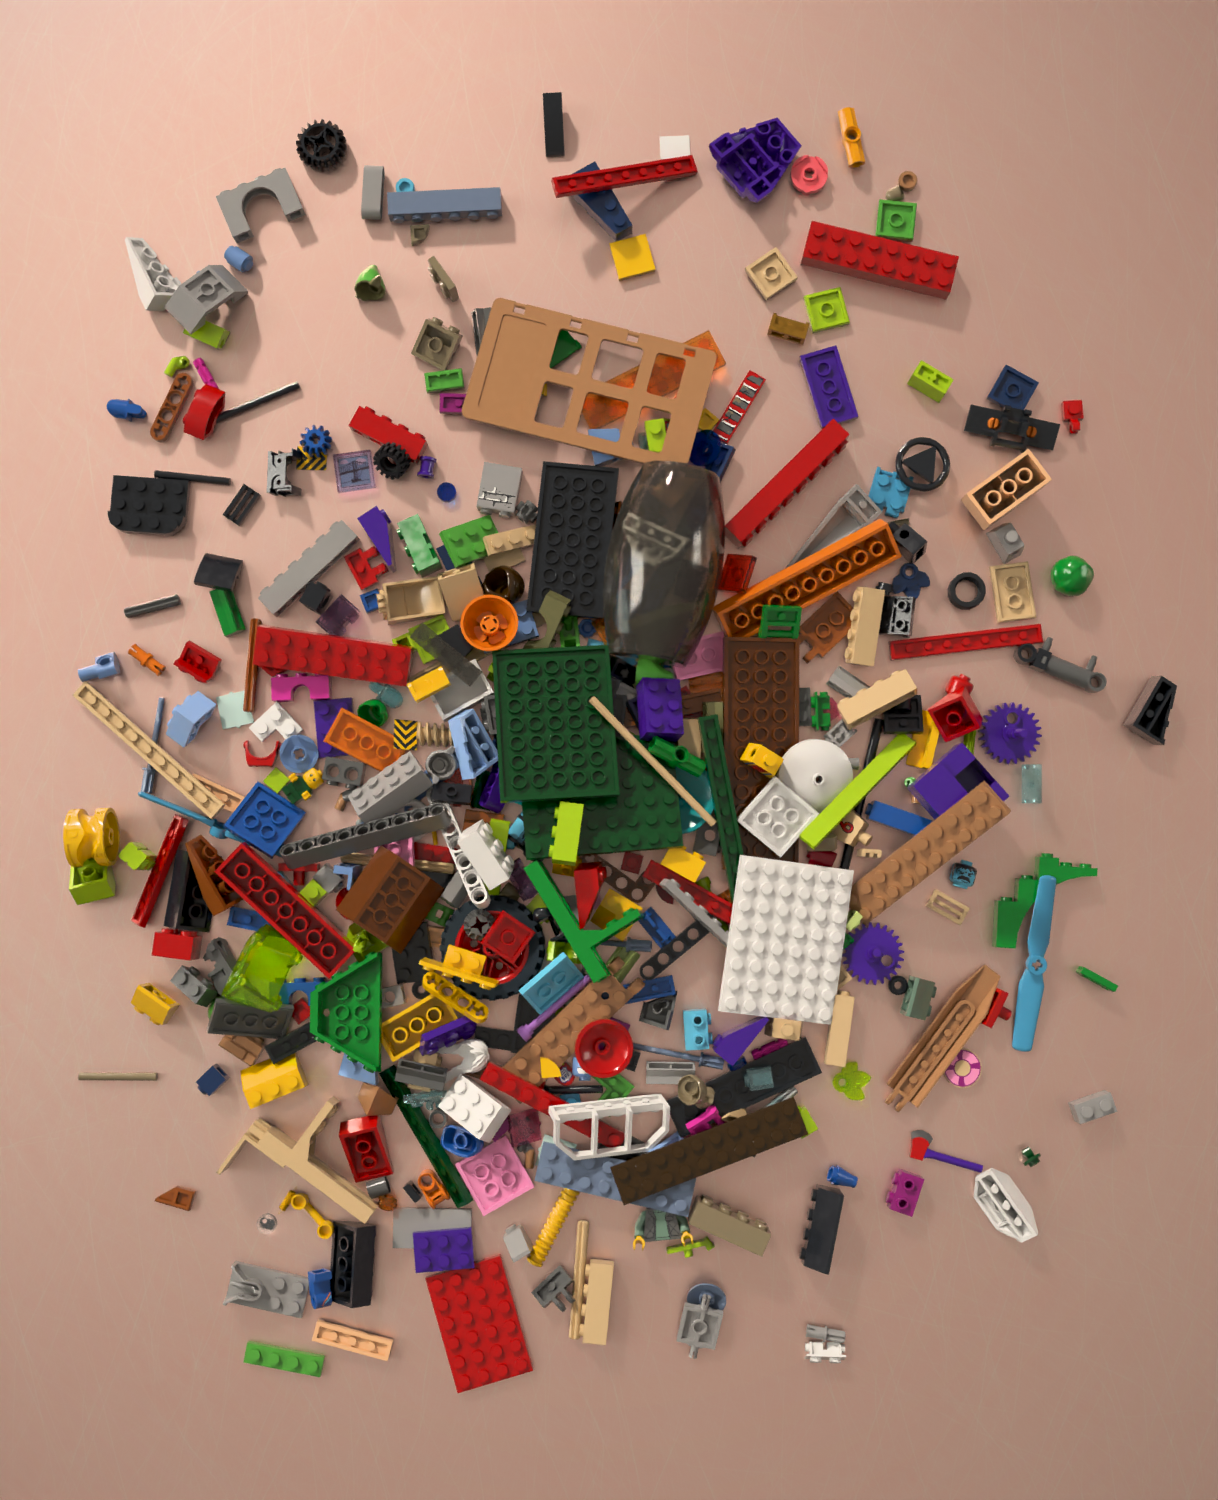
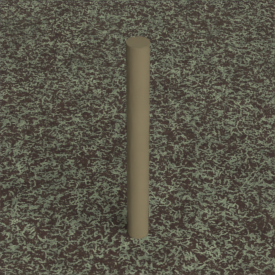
[78,1072,158,1081]

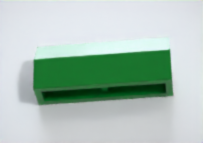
[209,589,246,638]

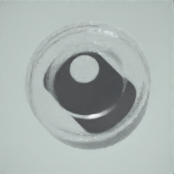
[257,1213,277,1234]

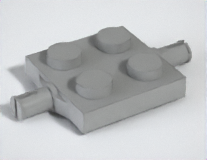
[676,1294,723,1359]

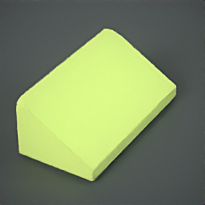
[606,947,641,983]

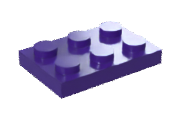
[314,697,354,758]
[419,1014,477,1056]
[413,1227,475,1273]

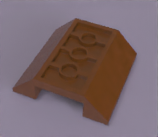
[336,845,445,954]

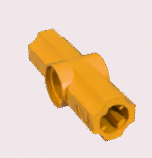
[838,107,865,168]

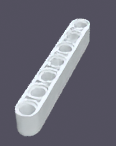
[426,787,491,909]

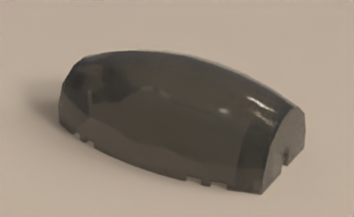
[603,460,725,668]

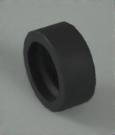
[947,572,986,610]

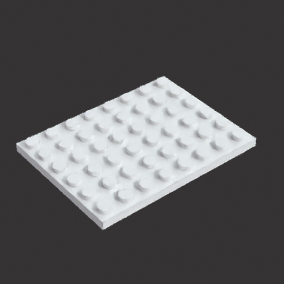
[718,855,854,1025]

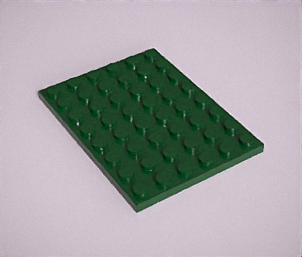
[492,645,620,803]
[522,735,683,860]

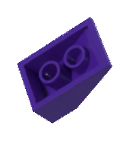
[357,506,396,573]
[712,1016,769,1066]

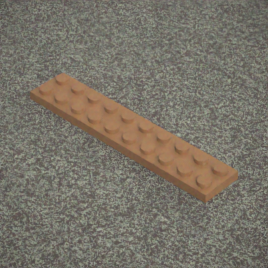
[849,780,1011,925]

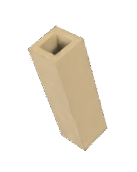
[824,990,855,1067]

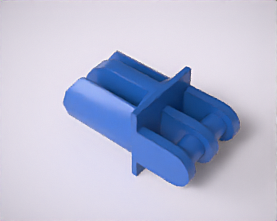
[107,399,147,422]

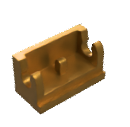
[767,313,810,345]

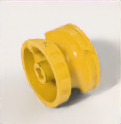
[63,808,120,867]

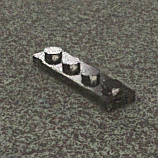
[410,622,482,687]

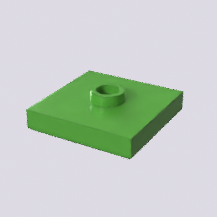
[875,199,917,242]

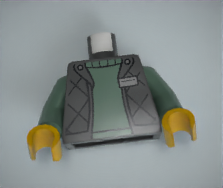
[633,1207,694,1251]

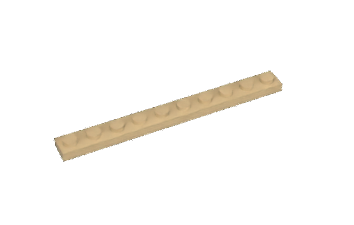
[73,681,226,819]

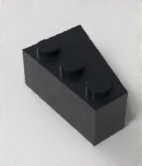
[1123,676,1177,745]

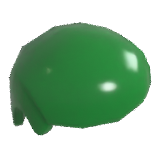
[357,699,389,727]

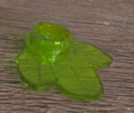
[832,1062,871,1100]

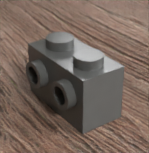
[170,965,218,1007]

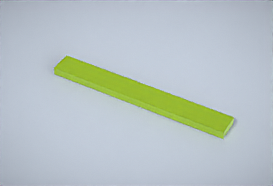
[799,734,916,850]

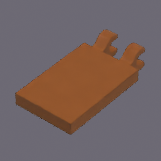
[798,591,854,664]

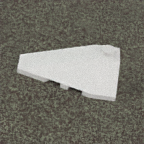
[125,237,181,311]

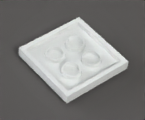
[737,776,819,857]

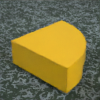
[540,1057,561,1078]

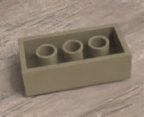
[688,1194,771,1257]

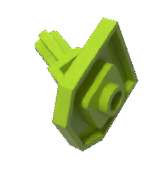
[347,923,389,963]

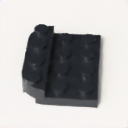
[108,475,190,537]

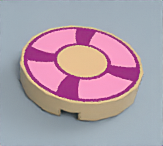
[943,1049,982,1088]

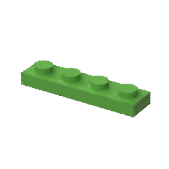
[243,1341,325,1377]

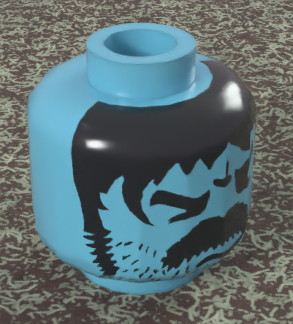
[949,860,977,889]

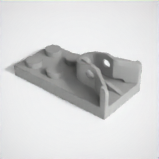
[223,1261,309,1318]

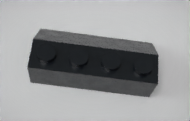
[164,850,222,933]
[799,1184,844,1275]
[330,1221,376,1308]

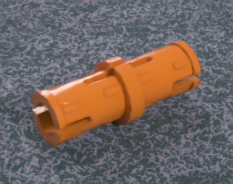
[128,644,166,676]

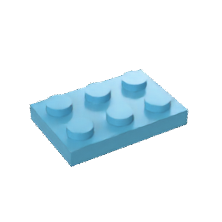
[518,952,584,1015]

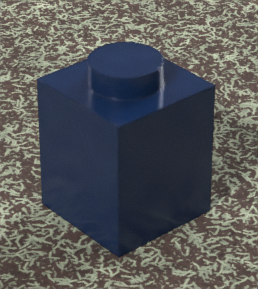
[196,1064,230,1096]

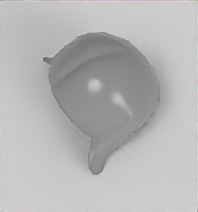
[425,746,457,784]

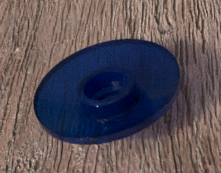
[689,429,722,467]

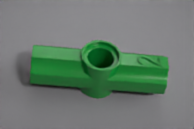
[648,736,706,777]

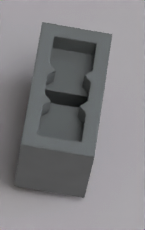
[322,756,367,789]

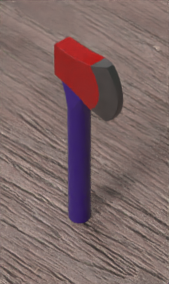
[909,1130,983,1173]

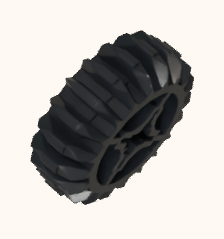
[296,119,347,171]

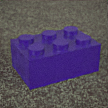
[636,677,684,742]

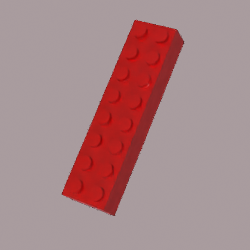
[801,221,959,300]
[723,418,850,549]
[253,625,413,687]
[214,842,354,979]

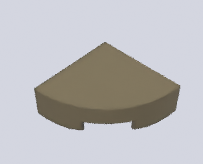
[410,224,430,246]

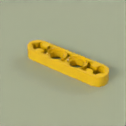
[422,972,489,1023]

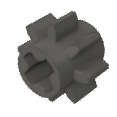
[515,500,538,524]

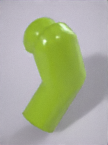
[164,356,190,378]

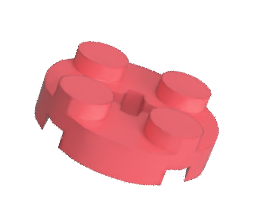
[790,155,828,195]

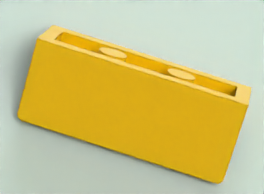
[906,710,939,770]

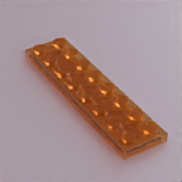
[582,330,726,429]

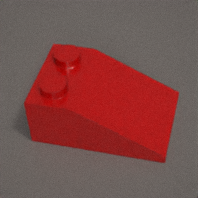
[574,862,607,929]
[339,1115,393,1183]

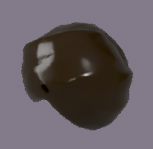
[483,565,525,604]

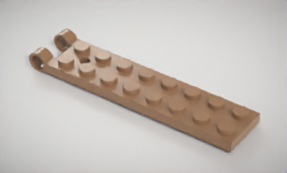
[502,956,645,1104]

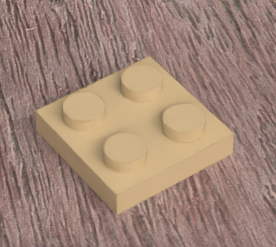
[745,247,798,300]

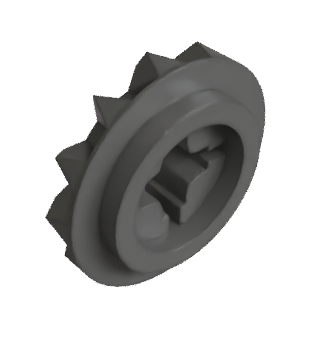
[464,909,495,941]

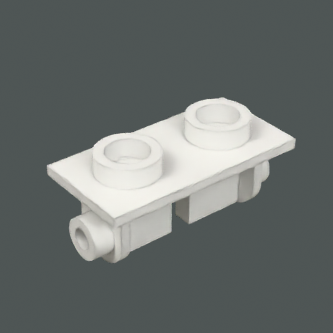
[805,1341,846,1363]

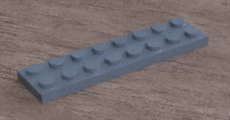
[534,1141,696,1217]

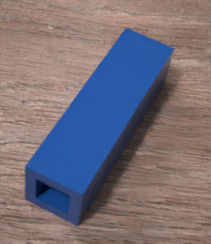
[865,800,932,836]

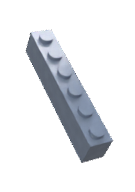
[387,187,502,223]

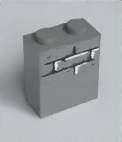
[476,462,523,518]

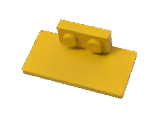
[419,944,500,990]

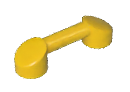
[291,1193,334,1239]

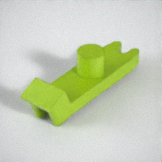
[666,1236,715,1258]

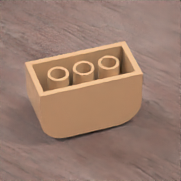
[961,449,1052,530]

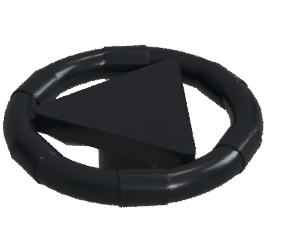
[895,437,950,492]

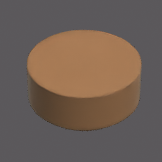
[898,171,917,192]

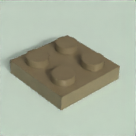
[428,256,459,302]

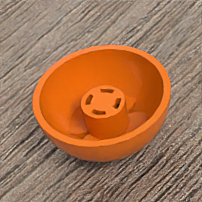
[460,595,518,652]

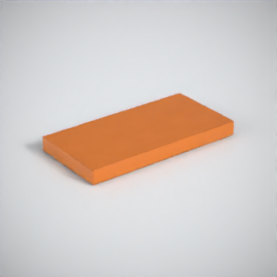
[323,707,406,772]

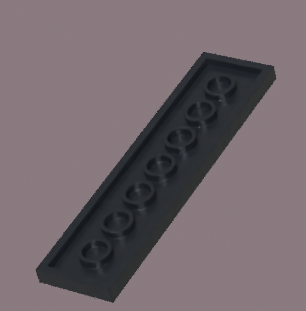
[666,1037,822,1138]

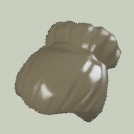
[678,1074,715,1109]

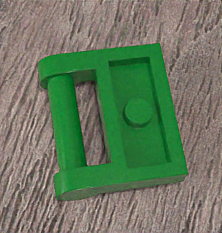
[758,605,802,639]

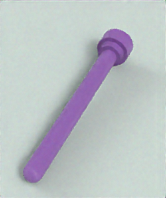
[516,974,592,1042]

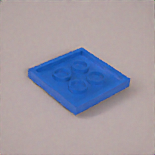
[223,781,306,859]

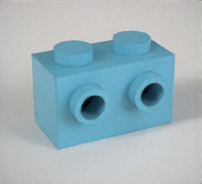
[683,1008,713,1051]

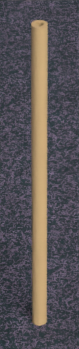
[589,696,717,827]

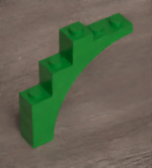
[992,853,1098,948]

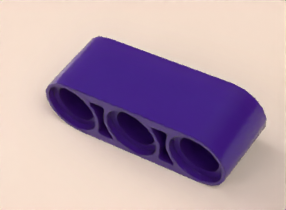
[479,761,505,813]

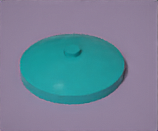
[676,767,714,835]

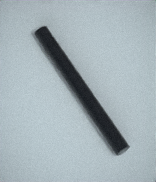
[154,470,231,485]

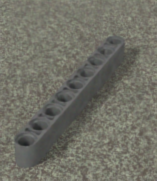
[280,803,451,869]

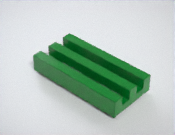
[1076,966,1118,992]

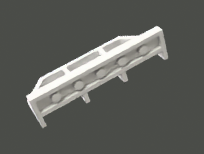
[548,1093,670,1161]

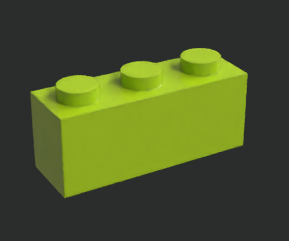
[549,801,584,866]

